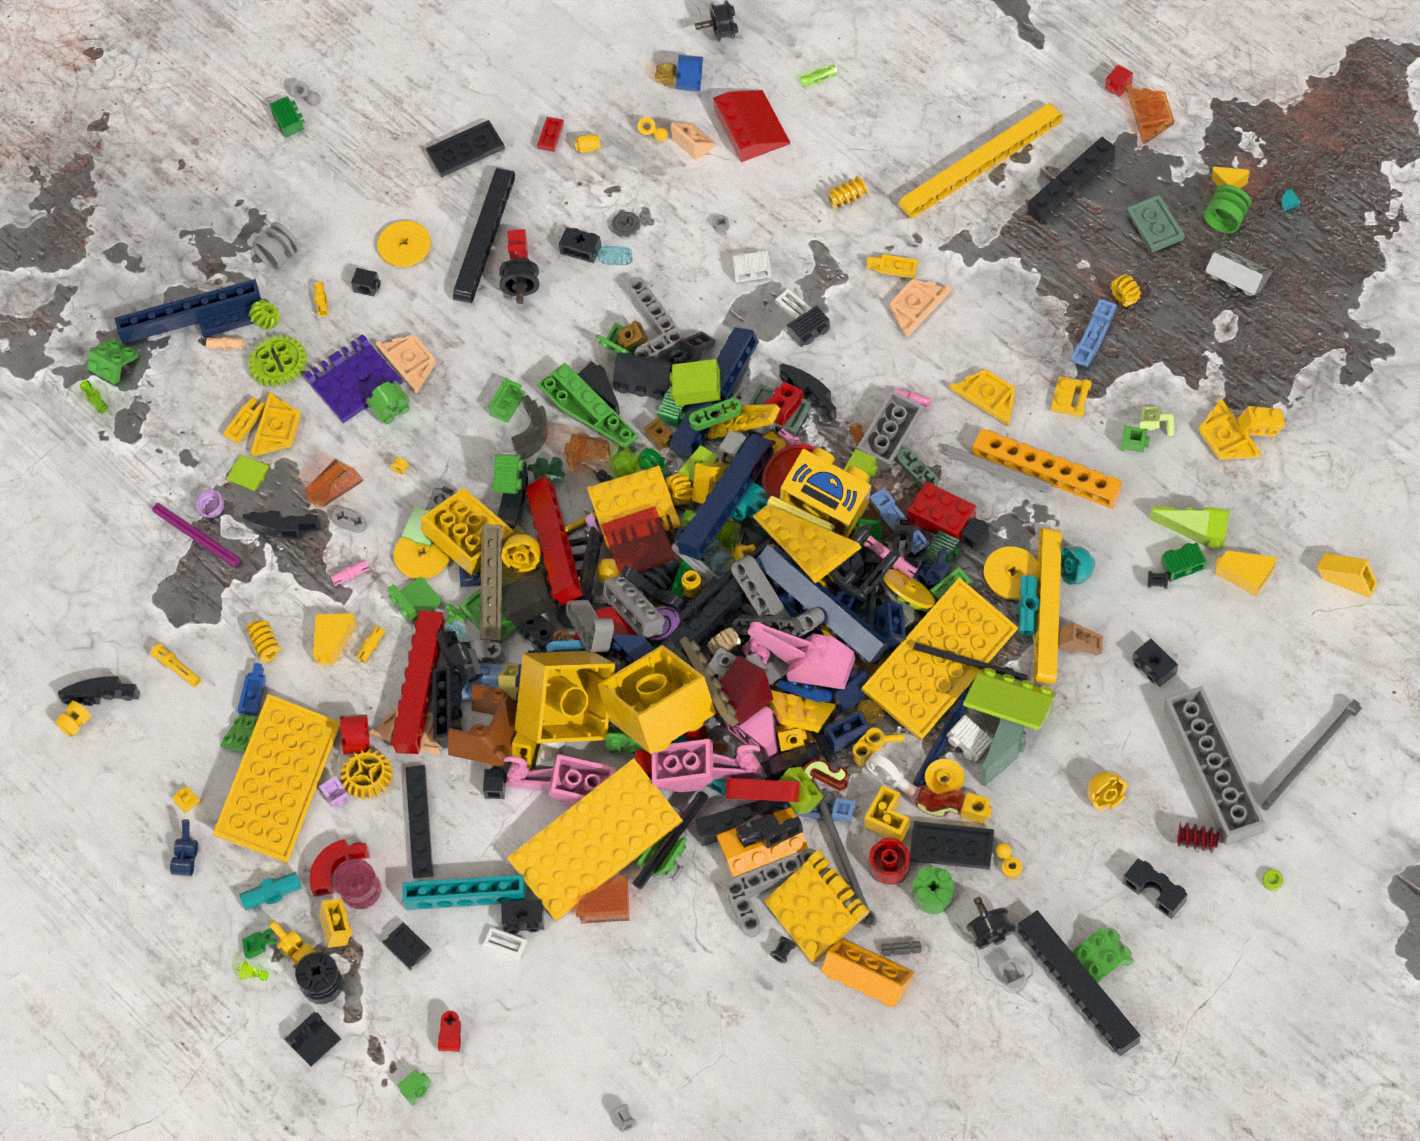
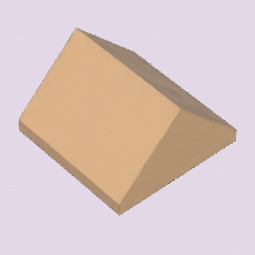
[671,122,716,160]

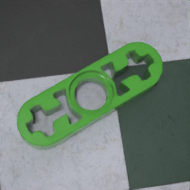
[689,398,741,431]

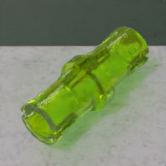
[801,64,837,87]
[79,380,108,414]

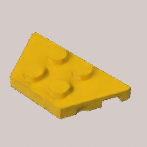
[949,369,1016,426]
[251,392,302,457]
[1198,399,1261,460]
[769,690,836,732]

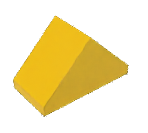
[1211,167,1250,188]

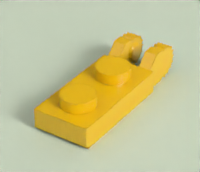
[223,397,266,445]

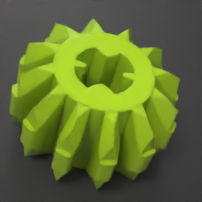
[249,299,281,331]

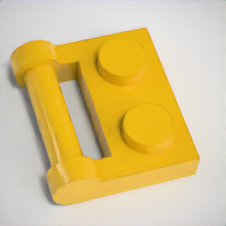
[1051,376,1092,417]

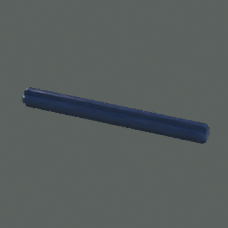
[913,689,969,789]

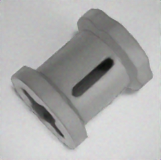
[611,1104,637,1132]

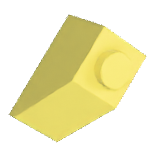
[498,663,519,700]

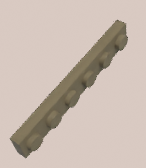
[480,524,502,641]
[680,636,738,727]

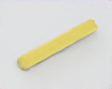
[767,496,836,532]

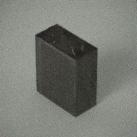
[501,569,556,626]

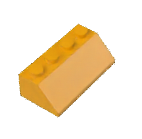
[716,806,808,878]
[821,938,915,1007]

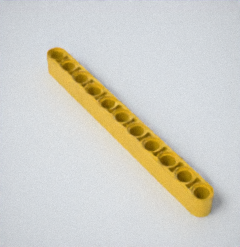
[898,103,1064,218]

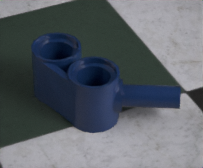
[912,548,950,587]
[170,819,198,876]

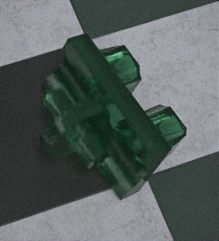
[527,457,565,481]

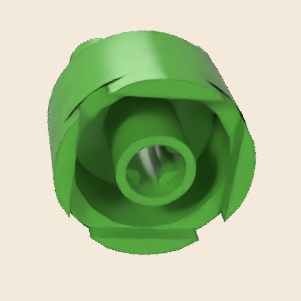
[367,381,410,425]
[913,867,954,914]

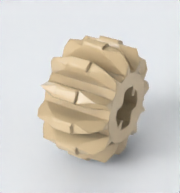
[707,628,741,656]

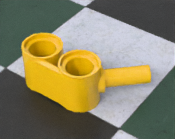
[853,728,905,766]
[268,920,316,965]

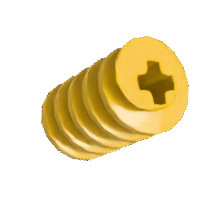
[828,176,868,211]
[246,621,281,663]

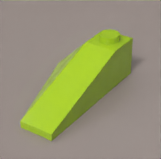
[1150,507,1230,549]

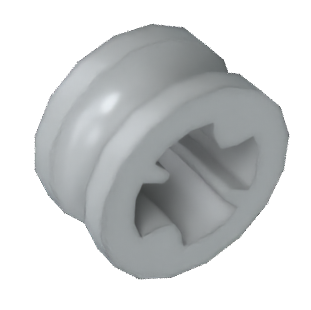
[713,215,729,233]
[666,861,684,882]

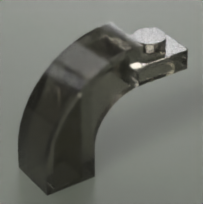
[511,395,549,460]

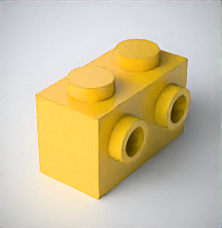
[1238,406,1285,437]
[318,898,352,948]

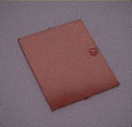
[601,506,676,578]

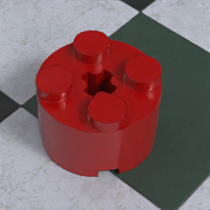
[340,714,370,755]
[869,838,910,885]

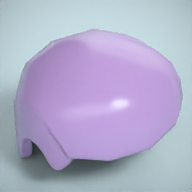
[196,489,225,518]

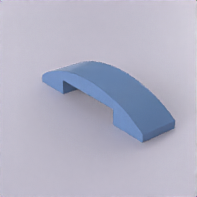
[1070,299,1117,368]
[869,488,930,555]
[774,798,856,822]

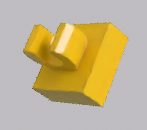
[172,786,200,814]

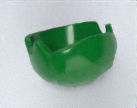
[638,448,667,472]

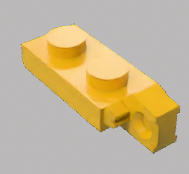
[866,254,918,279]

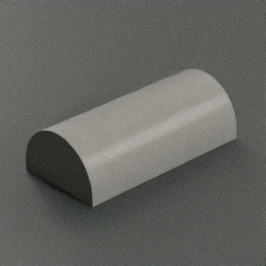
[856,390,924,470]

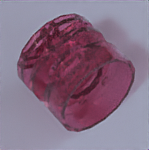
[334,859,382,910]

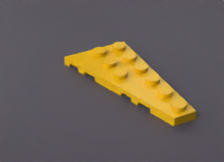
[753,505,861,583]

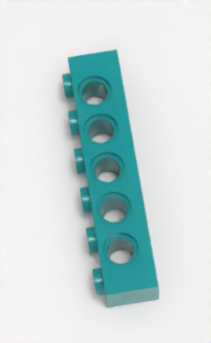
[402,875,526,910]

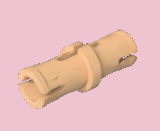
[206,336,245,351]

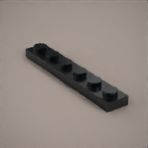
[405,765,434,879]

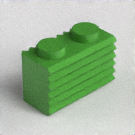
[493,453,523,494]

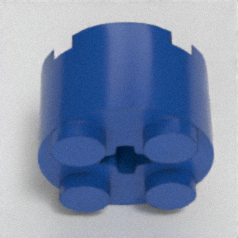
[676,55,703,92]

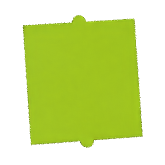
[226,455,270,492]

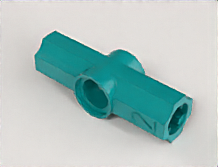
[1016,575,1040,636]
[239,871,302,911]

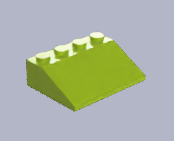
[963,668,1057,730]

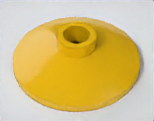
[925,759,965,796]

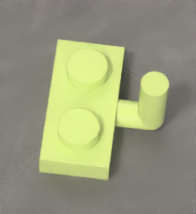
[1140,406,1174,436]

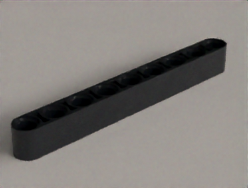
[453,168,515,303]

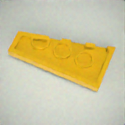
[707,404,780,440]

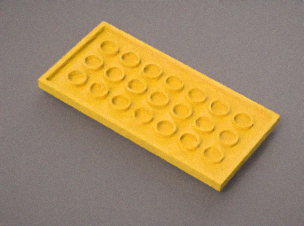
[861,578,1018,741]
[212,694,340,864]
[507,758,683,922]

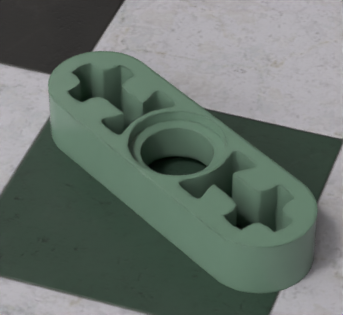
[897,448,938,488]

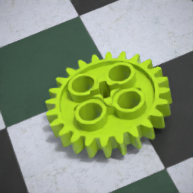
[248,334,308,389]

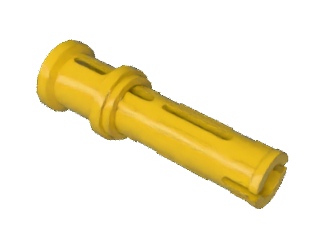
[150,643,202,688]

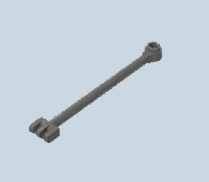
[1262,699,1362,810]
[814,788,877,928]

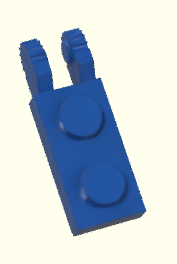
[778,679,832,702]

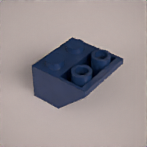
[610,634,655,665]
[817,665,869,712]

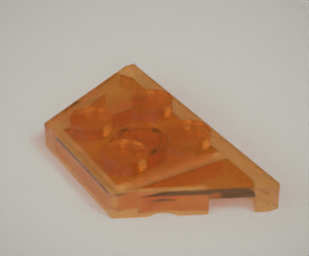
[1126,85,1174,144]

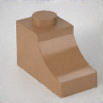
[1058,623,1103,656]

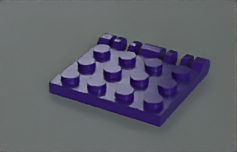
[302,334,403,424]

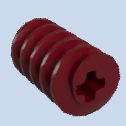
[1177,821,1220,853]

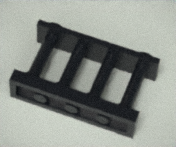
[541,526,603,607]

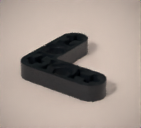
[620,565,686,611]

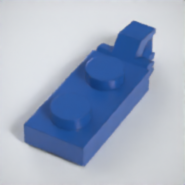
[237,663,266,716]

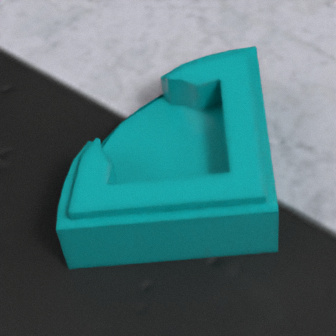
[1281,188,1300,212]

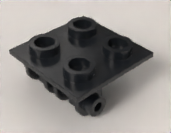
[284,1012,341,1067]

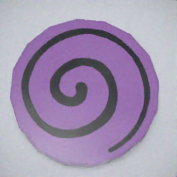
[649,606,681,643]

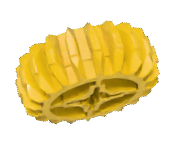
[340,748,393,801]

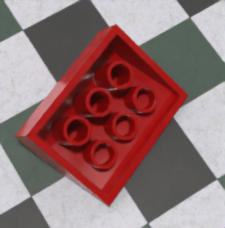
[713,90,790,163]

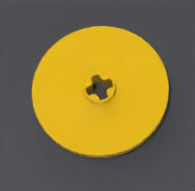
[377,221,431,267]
[394,537,450,580]
[983,546,1038,600]
[883,569,935,608]

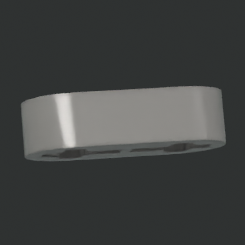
[332,508,367,533]

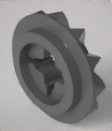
[612,212,640,238]

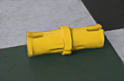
[313,282,329,317]
[355,625,386,664]

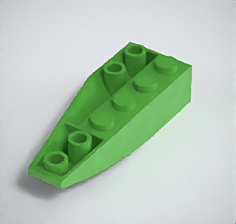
[537,362,639,448]

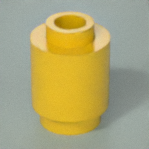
[574,133,601,154]
[682,571,702,598]

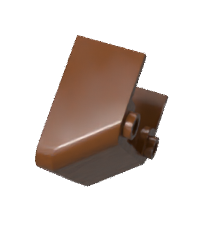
[448,684,517,766]

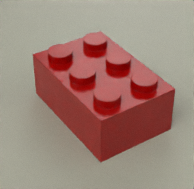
[907,481,976,541]

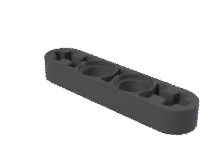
[733,615,802,636]

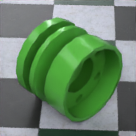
[1204,184,1251,233]

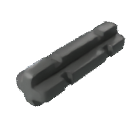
[881,941,922,956]

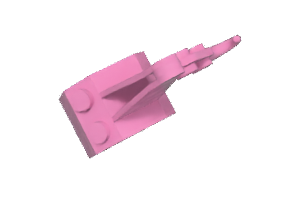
[748,622,855,689]
[723,706,778,760]
[652,739,763,792]
[504,754,615,807]

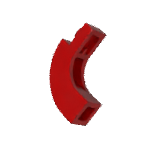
[310,839,370,897]

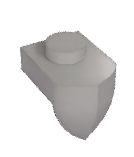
[997,957,1025,988]

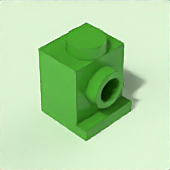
[1121,425,1150,452]
[397,1069,431,1106]

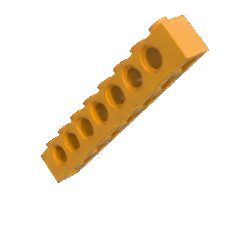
[972,428,1122,509]

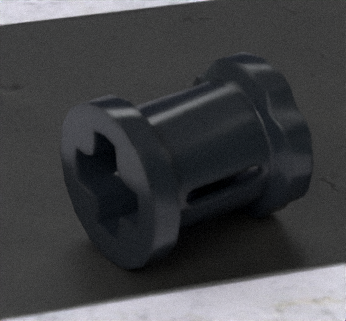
[1147,571,1168,589]
[770,936,796,964]

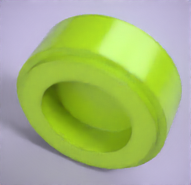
[1262,869,1283,891]

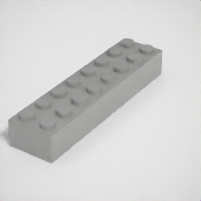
[1164,686,1265,846]

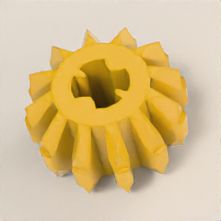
[1110,274,1141,307]
[665,473,693,506]

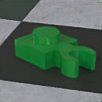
[242,928,277,959]

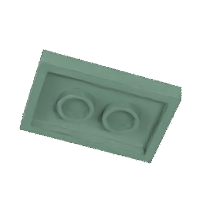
[1126,195,1185,253]
[749,384,811,435]

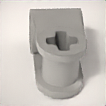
[470,639,505,665]

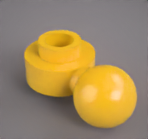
[638,117,668,142]
[996,843,1022,879]

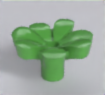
[445,603,466,625]

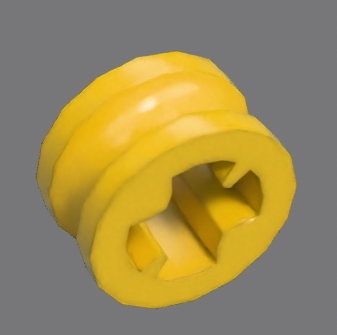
[390,457,409,475]

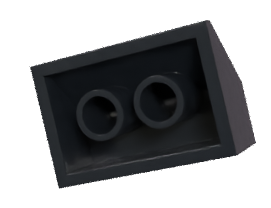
[613,352,672,400]

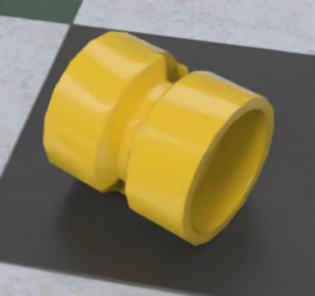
[54,701,91,737]

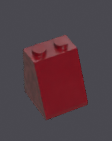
[712,656,774,726]

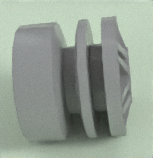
[252,222,300,270]

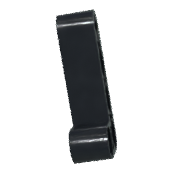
[497,461,528,533]

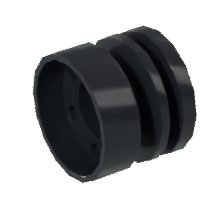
[634,546,680,591]
[295,952,343,1004]

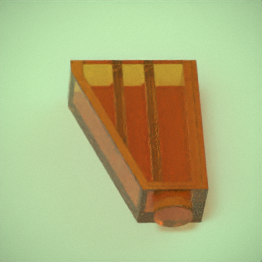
[304,459,364,507]
[575,875,630,924]

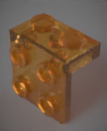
[564,433,611,472]

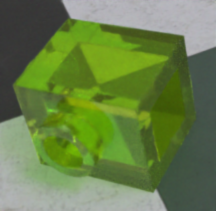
[609,448,639,478]

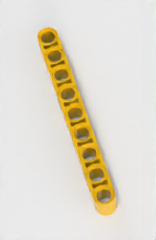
[1033,527,1062,685]

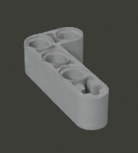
[566,600,614,653]

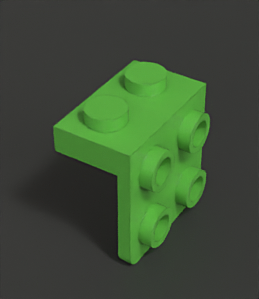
[596,322,647,356]
[86,339,139,384]
[388,577,442,625]
[221,715,259,754]
[606,726,644,755]
[635,836,687,877]
[1073,927,1134,983]

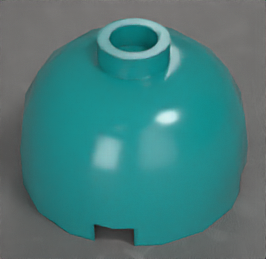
[1061,546,1095,585]

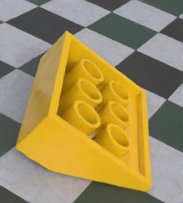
[421,488,514,576]

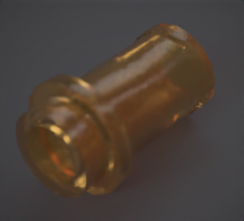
[849,423,864,446]

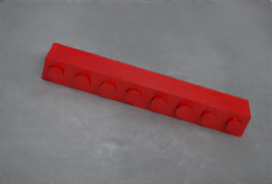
[526,476,583,605]
[390,611,446,754]

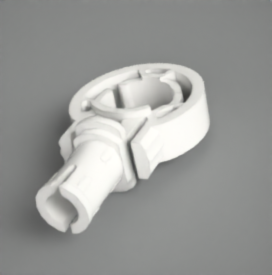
[865,754,918,798]

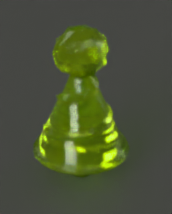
[237,960,269,981]

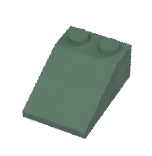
[982,718,1027,786]

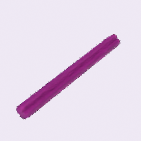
[152,503,241,567]

